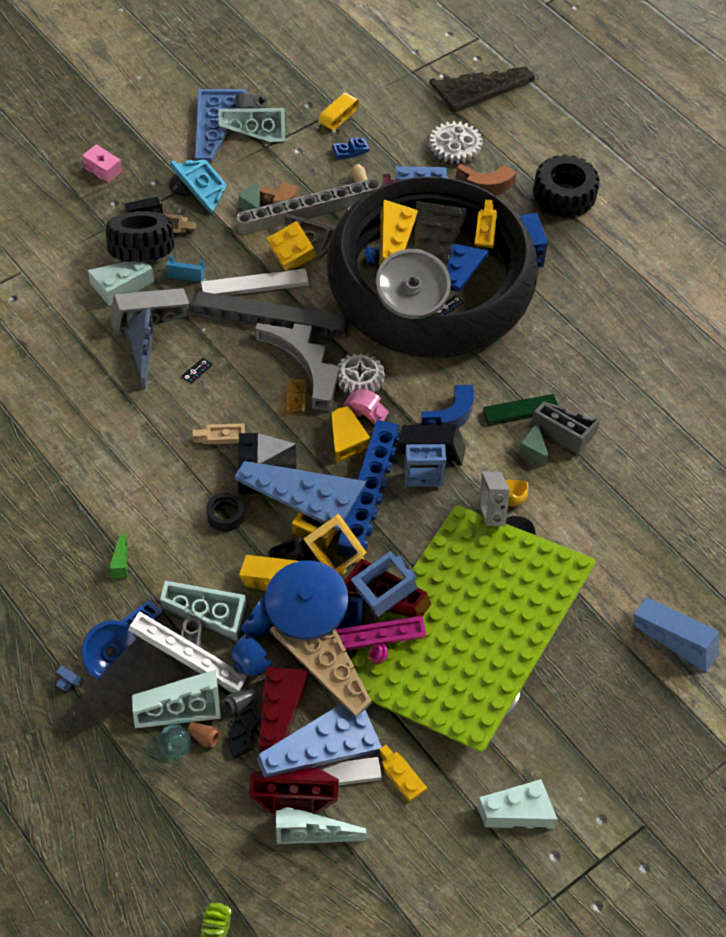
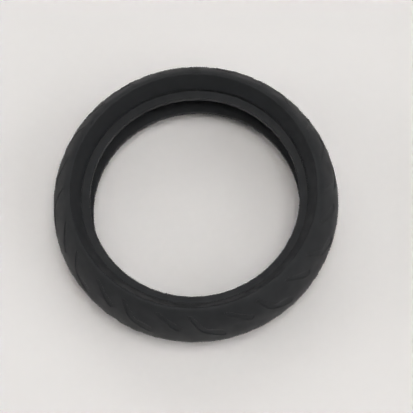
[327,177,538,358]

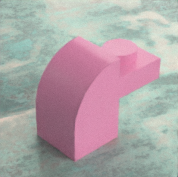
[343,389,389,425]

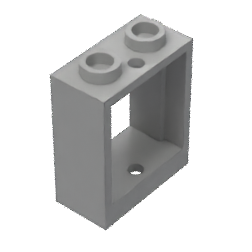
[479,471,509,526]

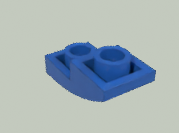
[331,138,370,160]

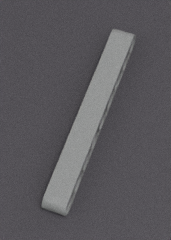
[237,179,380,235]

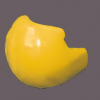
[505,479,528,507]

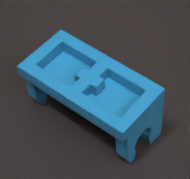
[166,256,206,282]

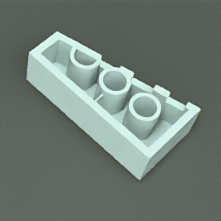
[132,670,221,728]

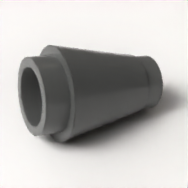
[224,689,257,714]

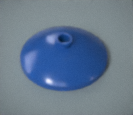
[81,620,145,684]

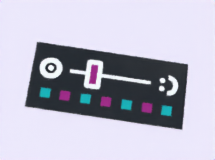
[436,295,465,315]
[181,358,213,384]

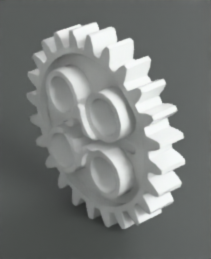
[429,121,483,164]

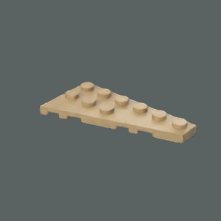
[269,626,372,718]

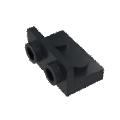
[125,196,163,214]

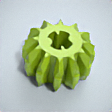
[201,903,231,937]

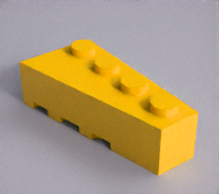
[379,200,418,267]

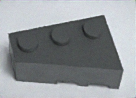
[530,402,601,454]

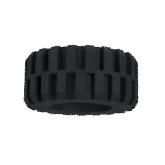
[533,154,600,218]
[105,211,174,262]

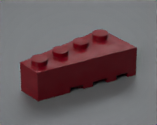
[344,558,431,618]
[259,667,309,754]

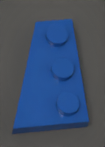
[446,244,489,292]

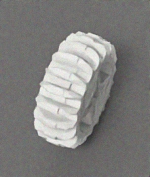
[337,352,385,394]

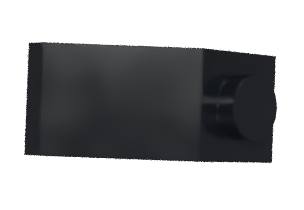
[269,536,314,561]

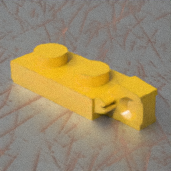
[475,200,497,248]
[379,745,427,803]

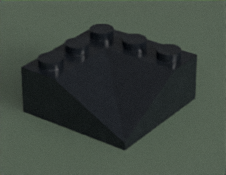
[238,433,297,494]

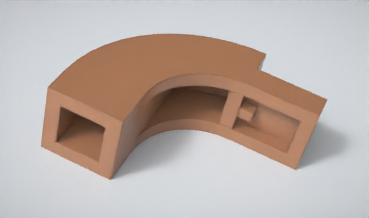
[456,164,517,196]

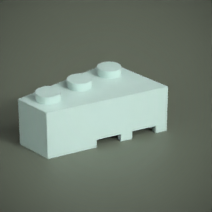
[88,261,154,306]
[477,779,557,829]

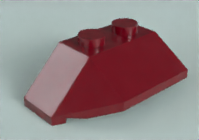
[249,767,339,815]

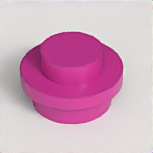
[369,643,388,664]

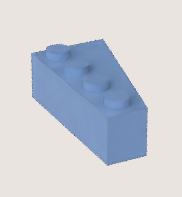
[634,597,719,673]

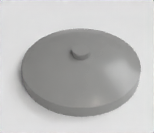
[376,249,451,319]

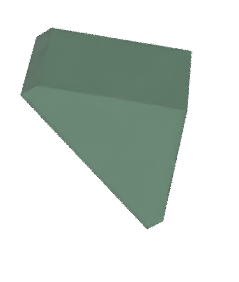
[239,182,260,211]
[519,425,548,466]

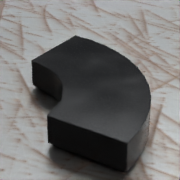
[229,703,261,759]

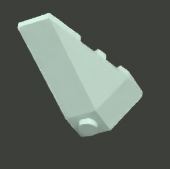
[218,108,285,142]
[276,807,366,844]

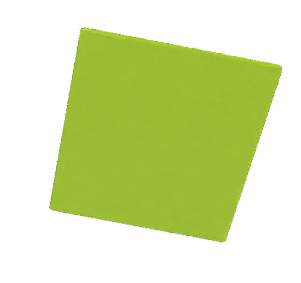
[351,505,596,752]

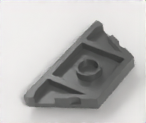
[284,213,335,260]

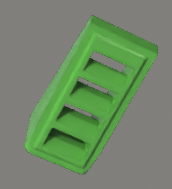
[109,533,128,579]

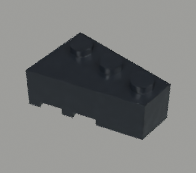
[398,424,466,466]

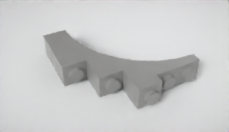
[256,323,339,412]

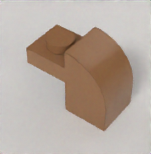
[260,182,299,205]

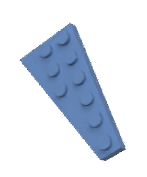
[195,89,247,163]
[235,461,366,531]
[257,703,382,778]

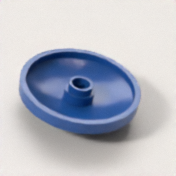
[265,561,348,640]

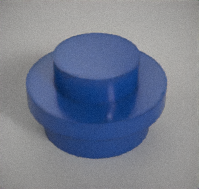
[363,245,377,264]

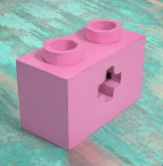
[82,145,122,183]

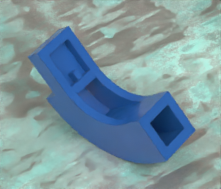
[420,384,474,428]

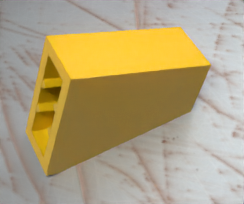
[331,405,370,463]

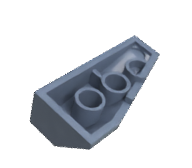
[126,308,154,389]

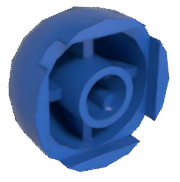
[240,596,274,638]
[231,634,272,677]

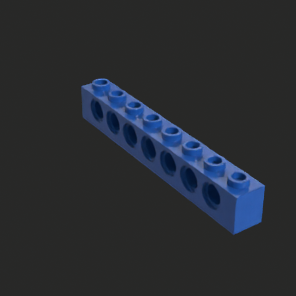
[338,420,401,557]

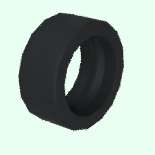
[206,493,244,532]

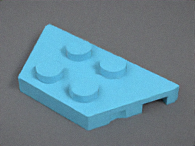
[169,160,227,214]

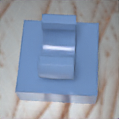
[56,665,84,692]

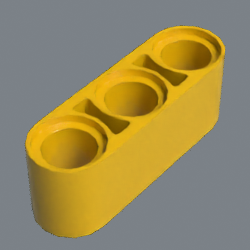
[318,93,360,131]

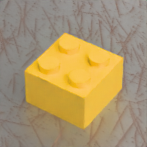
[267,221,316,271]

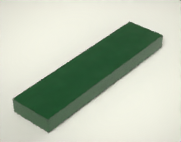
[483,394,559,425]

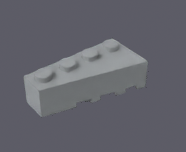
[109,288,189,335]

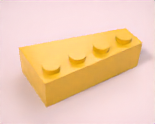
[239,555,299,591]

